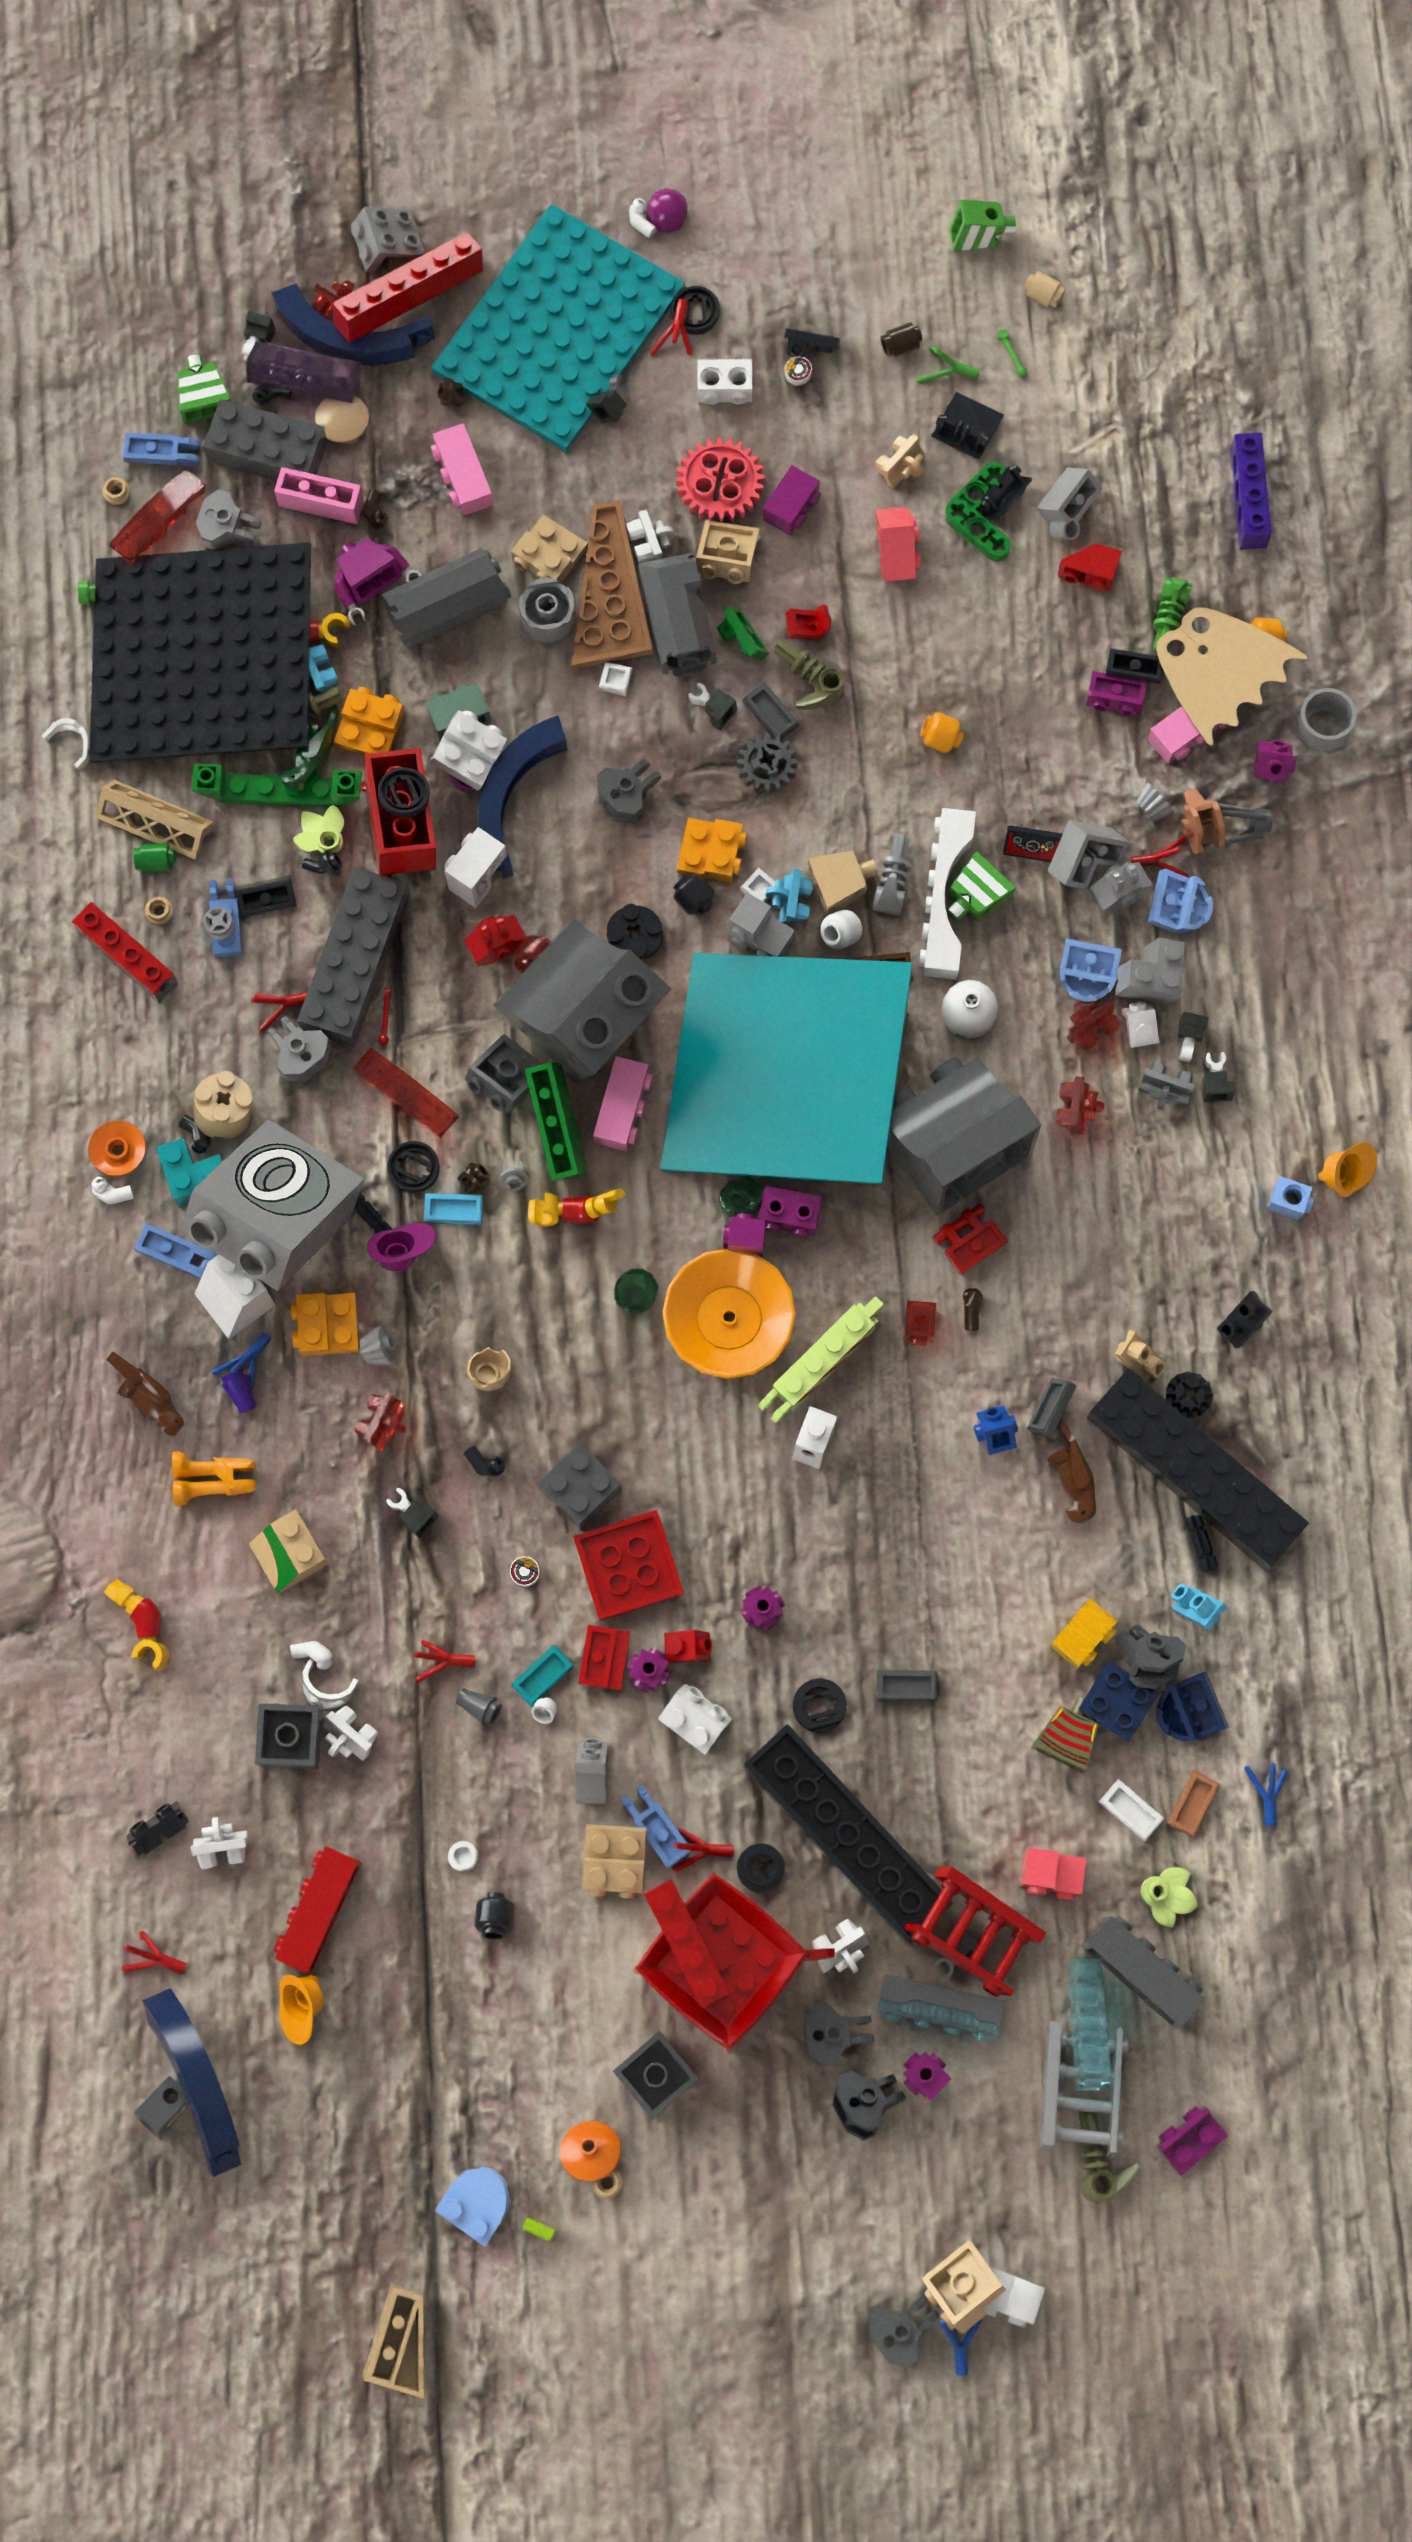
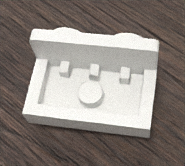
[658,1684,732,1755]

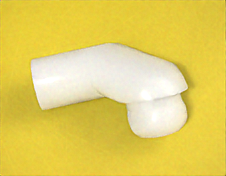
[290,1641,332,1670]

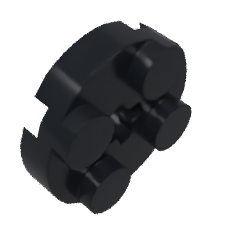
[607,904,662,959]

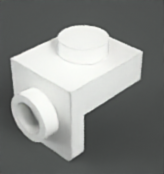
[1122,1001,1159,1048]

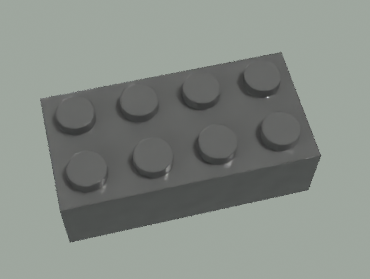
[203,399,328,481]
[1082,1916,1206,2028]

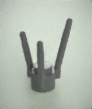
[1218,803,1272,845]

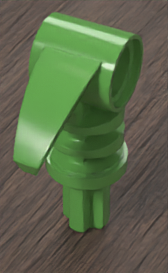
[1153,577,1192,653]

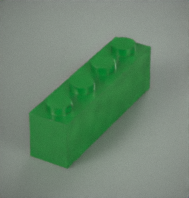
[525,1062,589,1181]

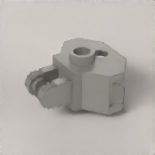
[196,489,263,550]
[1089,862,1153,914]
[267,1016,332,1083]

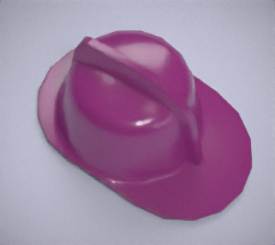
[367,1223,436,1272]

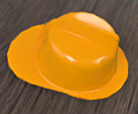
[1318,1142,1377,1198]
[279,1974,324,2045]

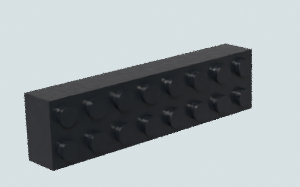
[1087,1369,1309,1572]
[743,1724,953,1946]

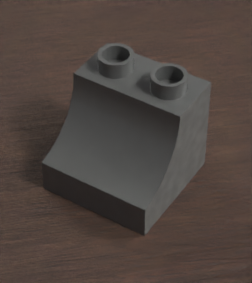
[493,918,671,1083]
[888,1057,1042,1216]

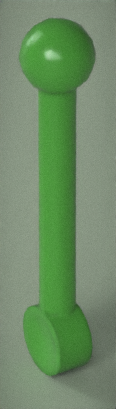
[998,329,1028,378]

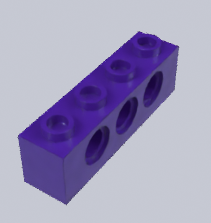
[1230,433,1272,550]

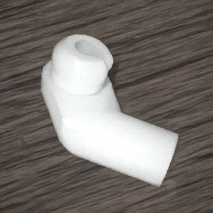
[629,198,657,239]
[91,1177,134,1205]

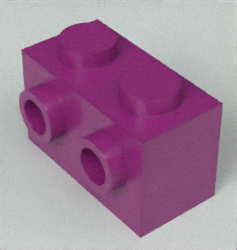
[759,1186,822,1238]
[723,1214,766,1258]

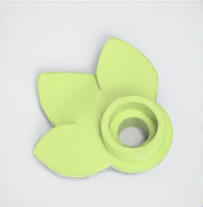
[293,805,345,854]
[1141,1867,1197,1927]

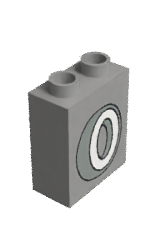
[181,1119,364,1291]

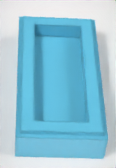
[424,1193,483,1225]

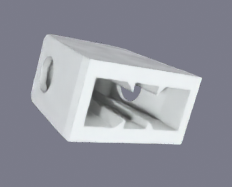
[792,1406,839,1469]

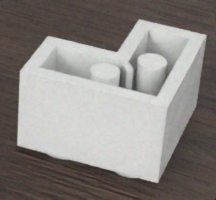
[444,827,507,908]

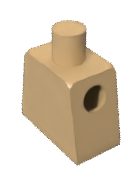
[808,851,878,916]

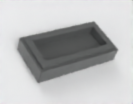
[743,682,799,740]
[1027,1378,1077,1437]
[877,1670,937,1701]

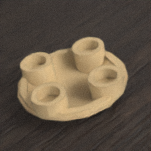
[315,393,369,445]

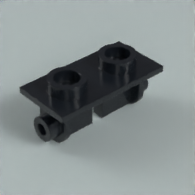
[979,464,1032,519]
[126,1801,189,1856]

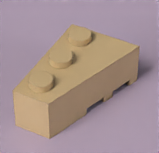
[363,2283,424,2399]

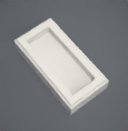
[1098,1779,1165,1842]

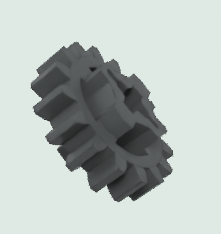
[737,733,798,795]

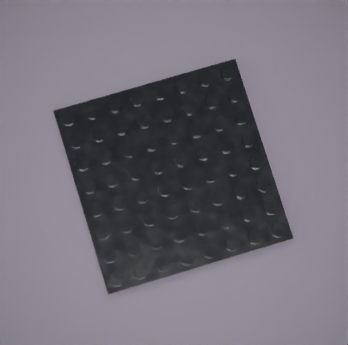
[89,542,311,763]

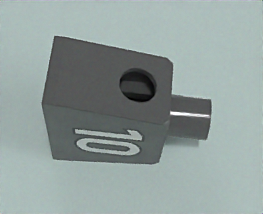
[135,2076,189,2140]

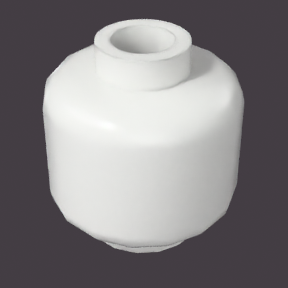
[820,910,862,950]

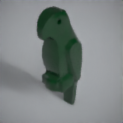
[281,705,339,791]

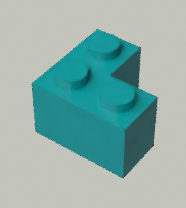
[156,1138,223,1208]

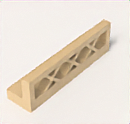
[95,780,214,859]

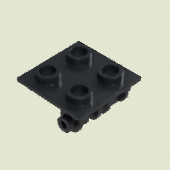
[931,392,1004,460]

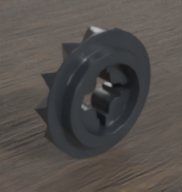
[1166,1371,1213,1418]
[737,1843,785,1893]

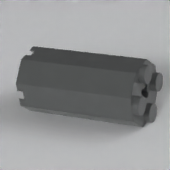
[382,548,511,649]

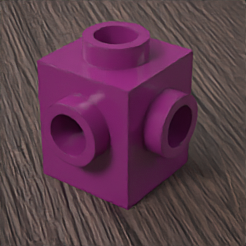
[1253,740,1297,783]
[740,1586,785,1631]
[627,1648,672,1693]
[903,2052,951,2101]

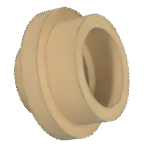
[102,477,130,505]
[145,897,173,925]
[592,2169,622,2199]

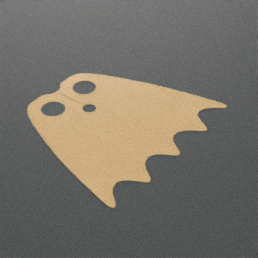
[1156,607,1307,746]

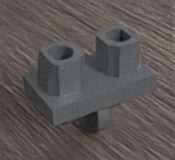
[1138,1062,1195,1110]

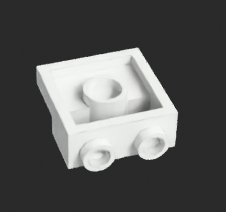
[430,710,507,791]

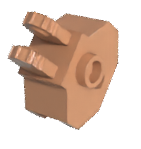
[1181,789,1225,855]

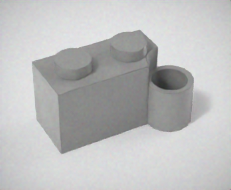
[1036,467,1103,541]

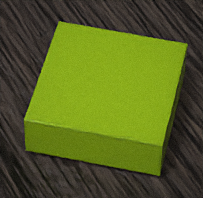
[522,2216,556,2241]

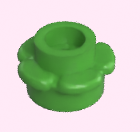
[78,579,96,606]

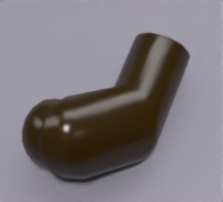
[363,489,388,528]
[963,1288,983,1331]

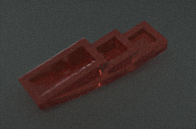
[109,469,206,562]
[352,1047,459,1138]

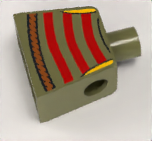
[1031,1696,1098,1773]

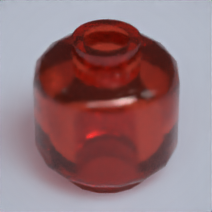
[513,935,551,974]

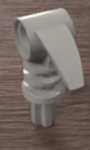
[873,834,911,916]

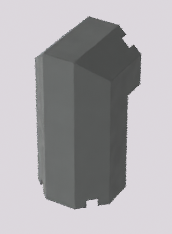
[638,553,717,677]

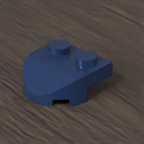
[1156,1672,1229,1742]

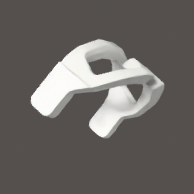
[42,719,90,771]
[302,1659,359,1711]

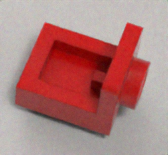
[785,604,831,641]
[664,1630,713,1664]

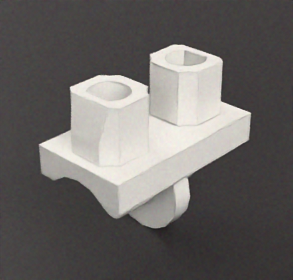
[626,510,675,564]
[323,1706,378,1761]
[191,1817,249,1869]
[812,1919,870,1974]

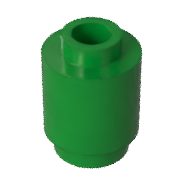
[133,843,176,873]

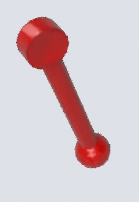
[378,988,391,1046]

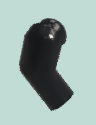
[252,380,292,404]
[179,1114,211,1154]
[463,1446,506,1477]

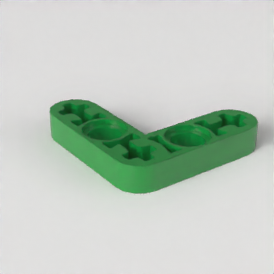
[945,462,1011,562]

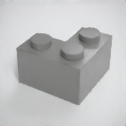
[1048,820,1130,889]
[729,893,795,957]
[1115,937,1185,1005]

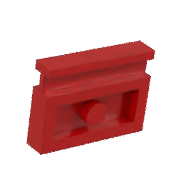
[578,1625,631,1691]

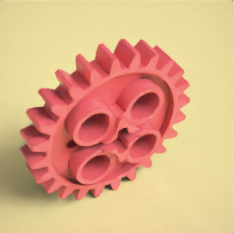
[676,437,765,523]

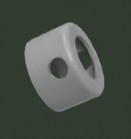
[1296,688,1357,751]

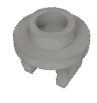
[500,1161,529,1191]

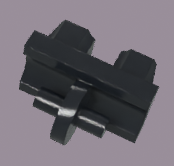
[1217,1291,1273,1349]

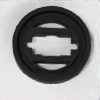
[671,286,720,335]
[378,768,430,818]
[387,1141,440,1193]
[793,1678,847,1733]

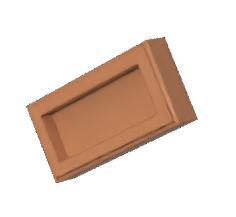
[1166,1770,1220,1838]

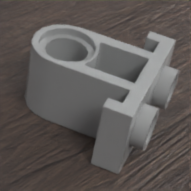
[575,1738,608,1804]

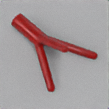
[650,299,692,355]
[1130,835,1188,878]
[251,992,308,1032]
[414,1640,475,1682]
[673,1828,734,1872]
[122,1931,187,1974]

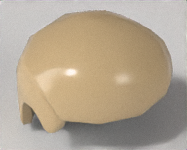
[467,1347,511,1391]

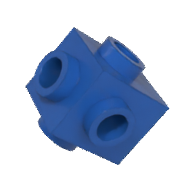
[974,1405,1018,1455]

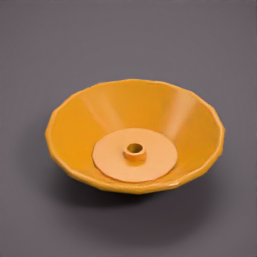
[662,1249,796,1379]

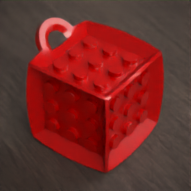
[633,1873,836,2054]

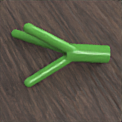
[916,345,980,383]

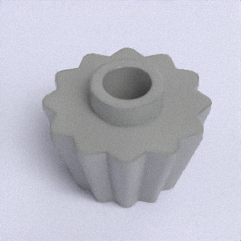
[1136,783,1174,822]
[360,1326,395,1365]

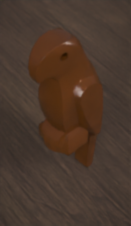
[106,1352,184,1436]
[1047,1418,1096,1523]

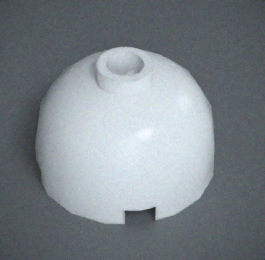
[941,980,998,1039]

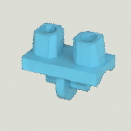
[309,645,339,694]
[765,868,813,925]
[1171,1583,1228,1631]

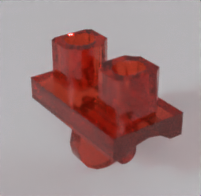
[311,280,354,322]
[1067,1001,1120,1051]
[1056,1076,1105,1135]
[355,1392,407,1451]

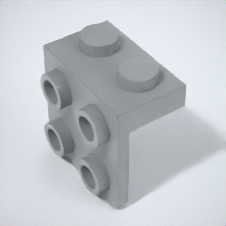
[351,207,424,272]

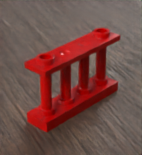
[904,1866,1047,1997]

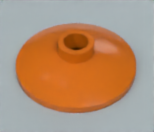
[88,1120,146,1176]
[560,2121,621,2182]

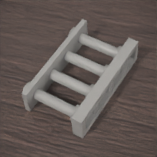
[1039,2021,1128,2158]

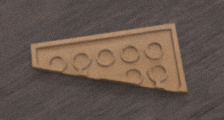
[571,500,653,670]

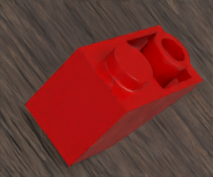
[1057,543,1122,592]

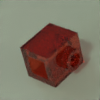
[903,1300,936,1346]

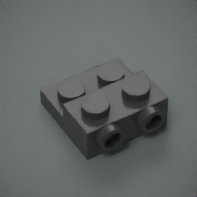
[465,1034,543,1113]

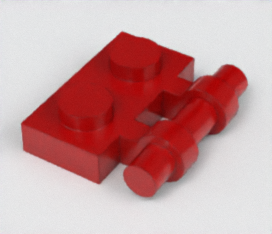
[932,1204,1008,1276]

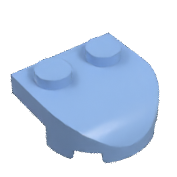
[1147,869,1213,934]
[1060,938,1122,1002]
[435,2167,511,2247]

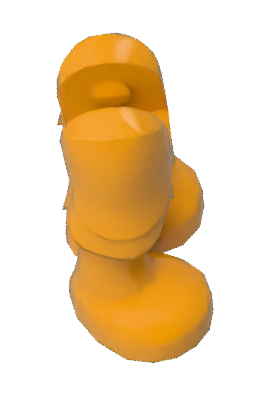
[172,1451,256,1507]

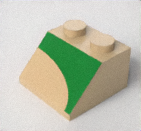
[249,1509,329,1594]

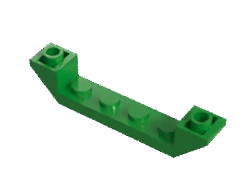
[192,763,362,808]

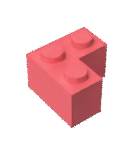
[876,507,921,581]
[1019,1847,1086,1901]

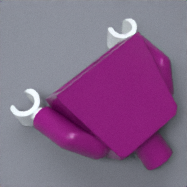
[335,540,421,627]

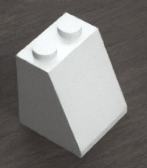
[195,1254,275,1339]

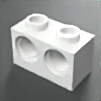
[698,359,752,405]

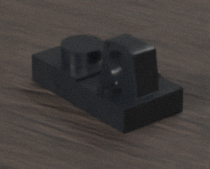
[784,328,841,357]

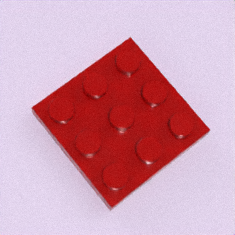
[573,1510,684,1621]

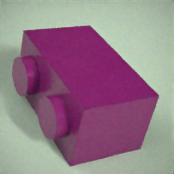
[763,465,821,536]

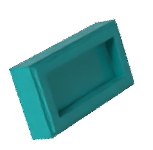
[511,1644,575,1708]

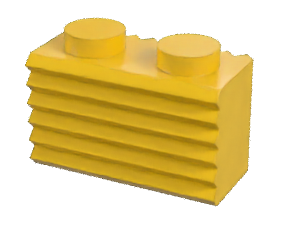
[1050,1598,1117,1669]

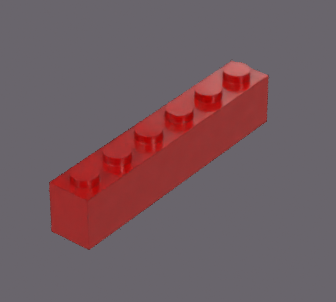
[332,232,483,343]

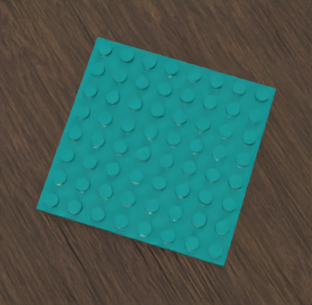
[660,953,913,1185]

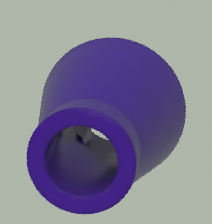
[221,1368,256,1414]

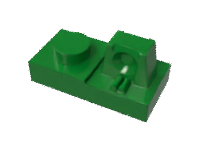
[717,606,769,660]

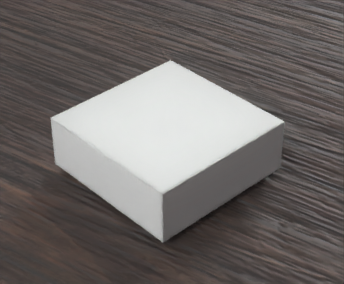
[599,662,633,696]
[740,868,775,903]

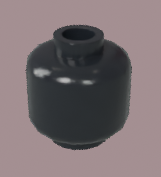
[673,873,715,915]
[475,1892,515,1940]

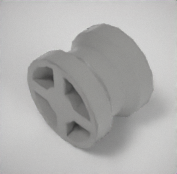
[204,907,235,941]

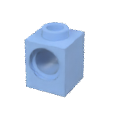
[1266,1176,1314,1220]

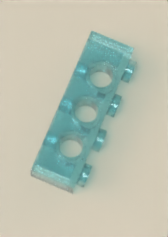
[1066,1959,1112,2090]

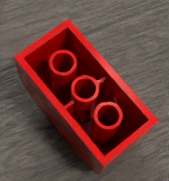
[364,748,436,876]

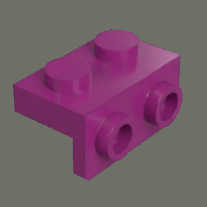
[1086,671,1147,717]

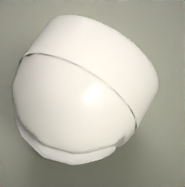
[531,1697,557,1724]

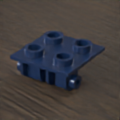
[1078,1660,1159,1742]

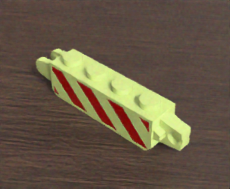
[758,1296,884,1423]

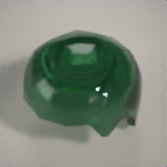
[718,1176,763,1218]
[613,1268,659,1315]

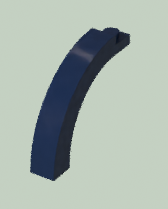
[272,283,435,365]
[478,716,568,879]
[142,1988,241,2177]

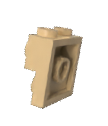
[511,515,588,583]
[696,520,759,584]
[582,1824,647,1898]
[922,2240,1006,2334]

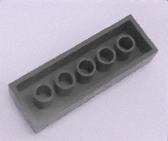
[297,867,410,1047]

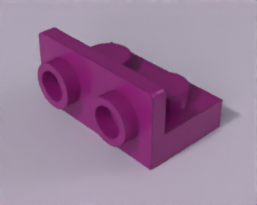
[1156,2106,1228,2176]

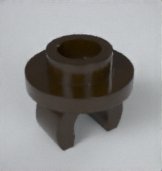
[437,378,465,407]
[457,1163,489,1194]

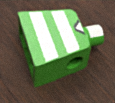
[949,200,1016,252]
[177,355,231,424]
[946,851,1015,922]

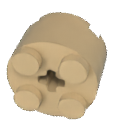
[194,1071,252,1139]

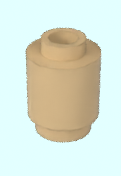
[1024,271,1066,308]

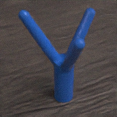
[212,1332,271,1390]
[1244,1763,1288,1826]
[940,2311,982,2376]

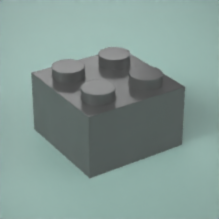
[538,1443,622,1530]
[255,1703,323,1770]
[613,2031,699,2119]

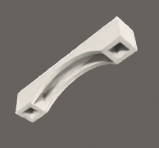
[919,808,976,980]

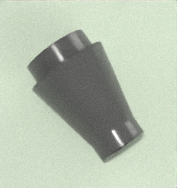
[456,1688,502,1725]

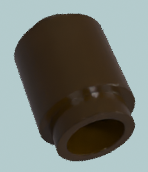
[880,322,923,357]

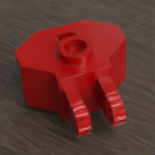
[464,915,528,967]

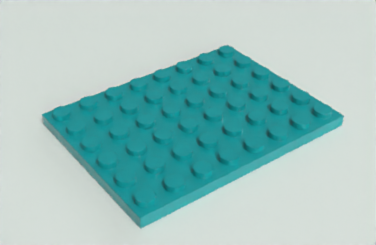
[431,204,685,453]

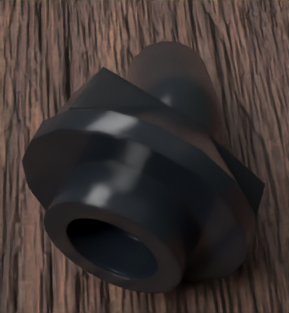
[302,850,342,876]

